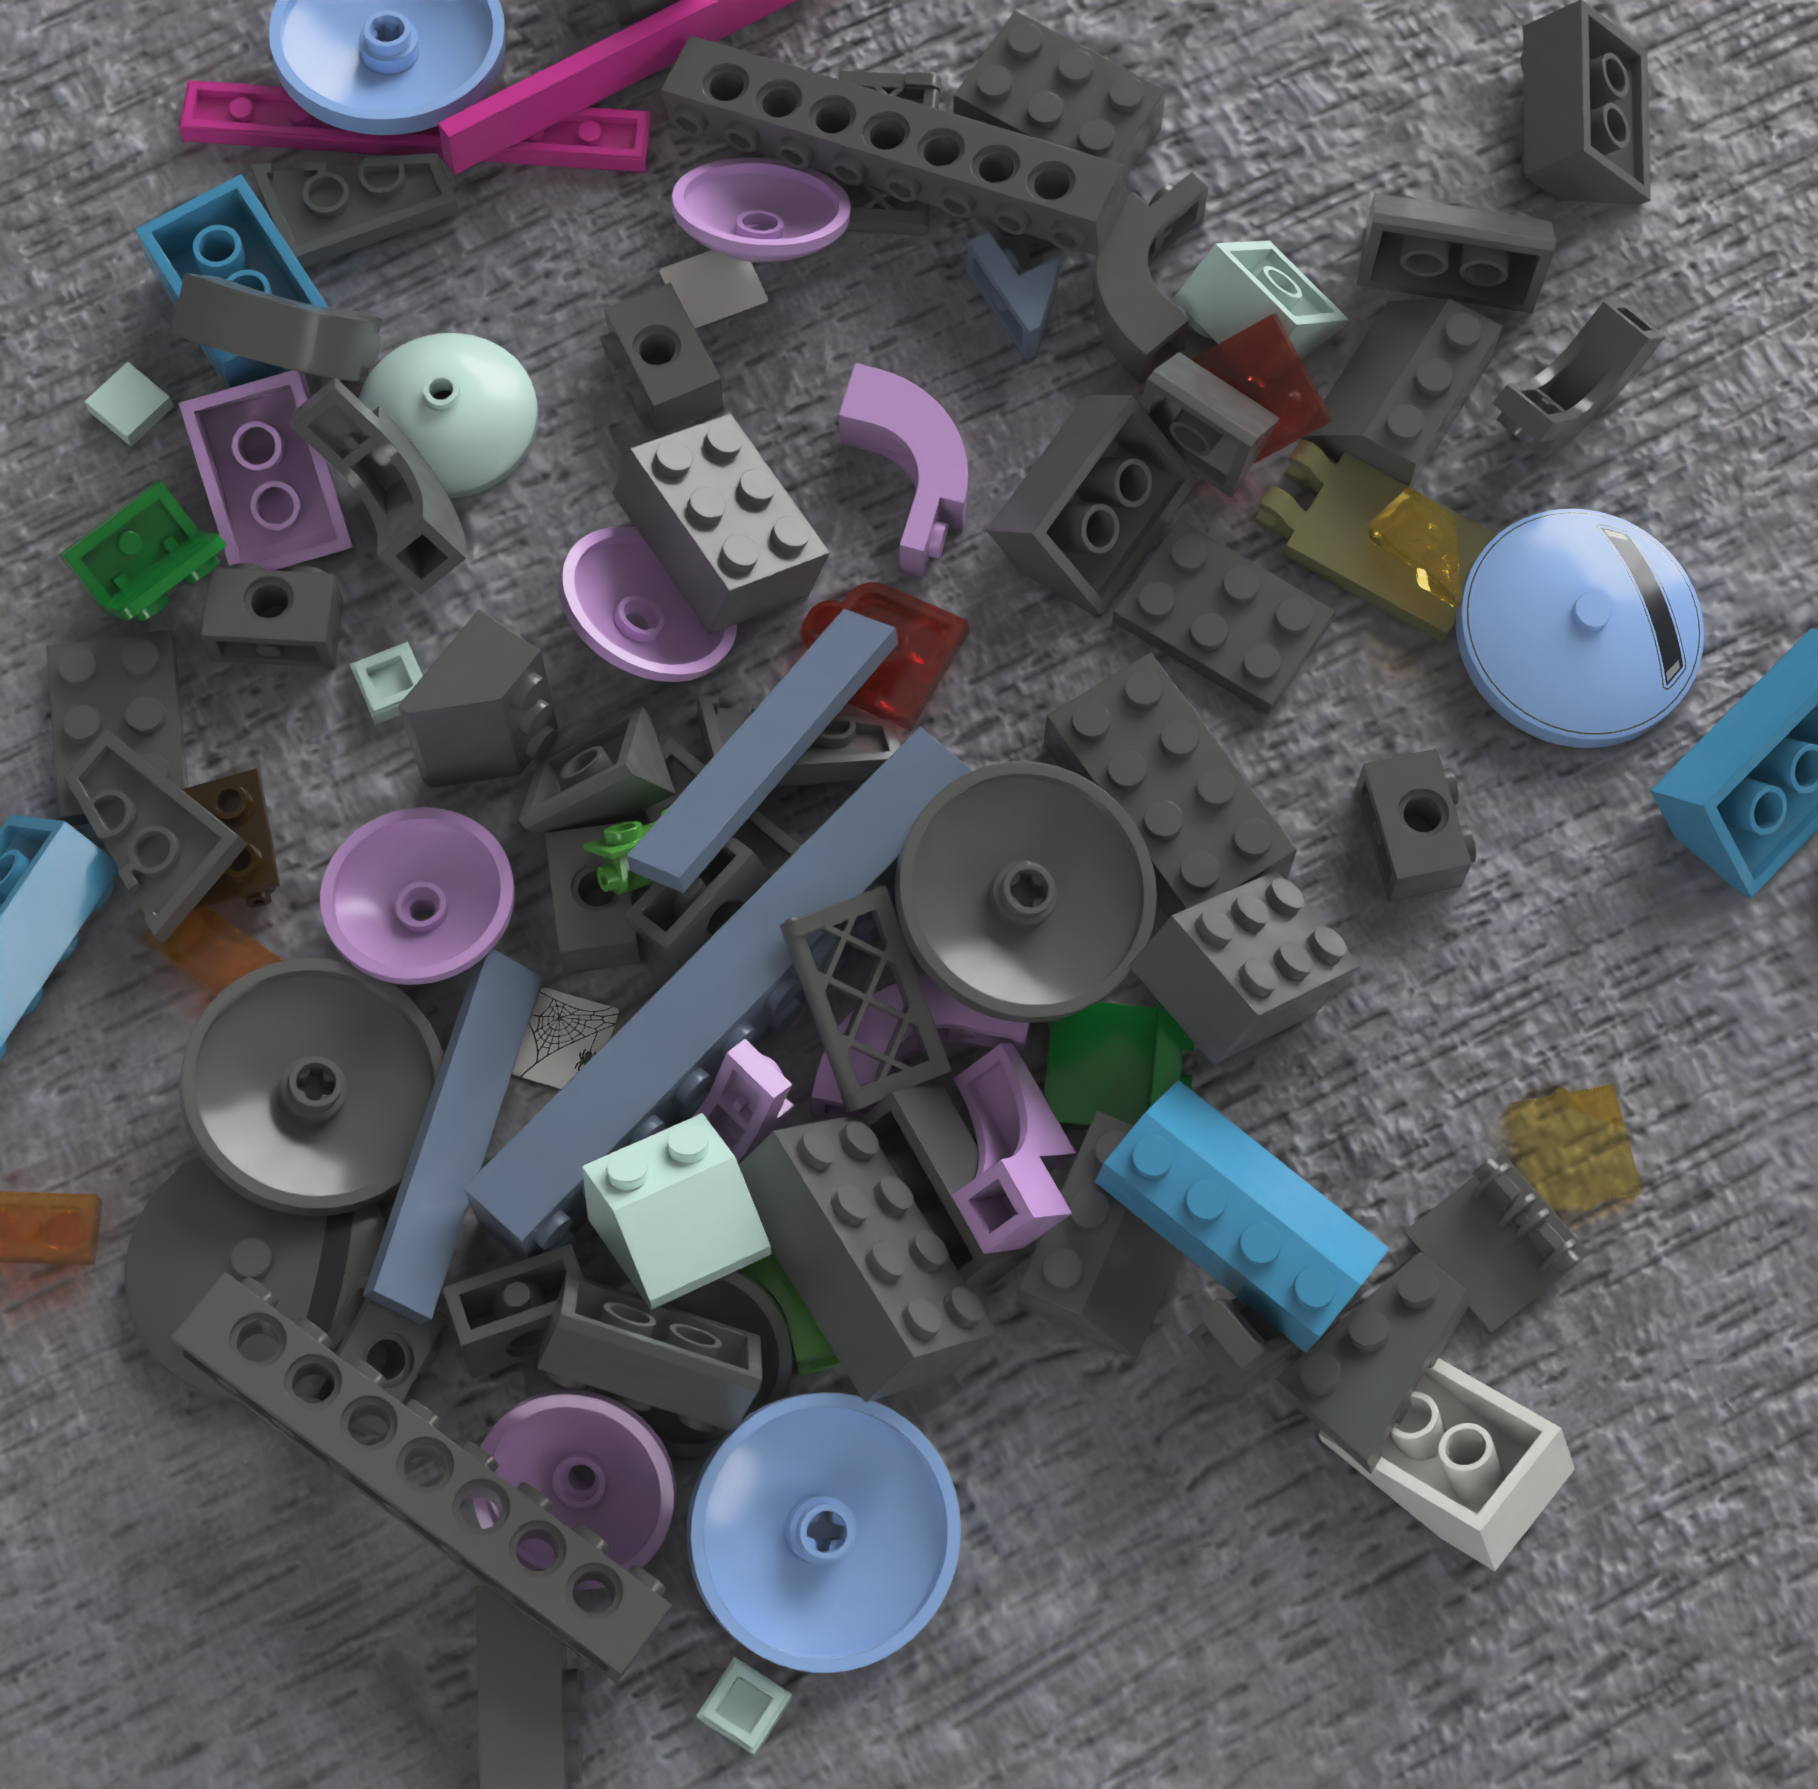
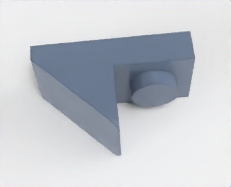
[966,231,1061,362]

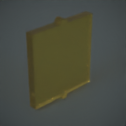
[1508,1084,1643,1211]

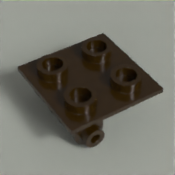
[181,768,280,910]

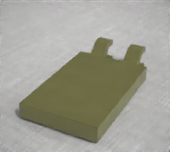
[1255,439,1497,643]

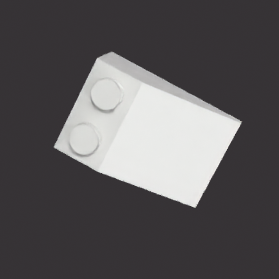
[1318,1358,1575,1571]

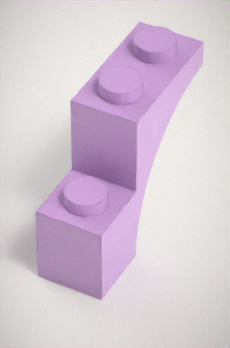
[951,1043,1077,1254]

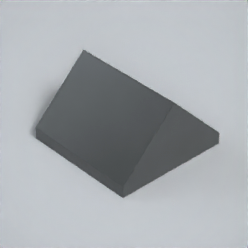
[1140,352,1281,498]
[518,706,676,837]

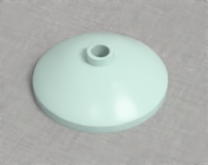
[359,333,538,498]

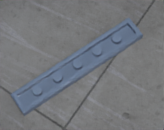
[627,609,898,893]
[363,949,543,1325]

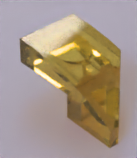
[1367,487,1462,609]

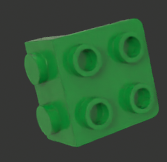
[59,480,226,622]
[1044,1001,1195,1129]

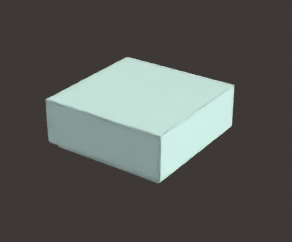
[84,361,174,447]
[350,641,423,725]
[696,1657,793,1756]

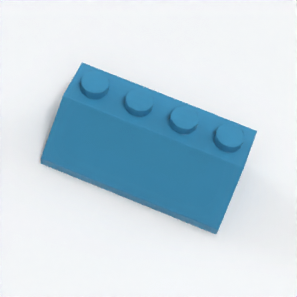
[1650,628,1818,898]
[0,814,119,1061]
[1095,1080,1390,1353]

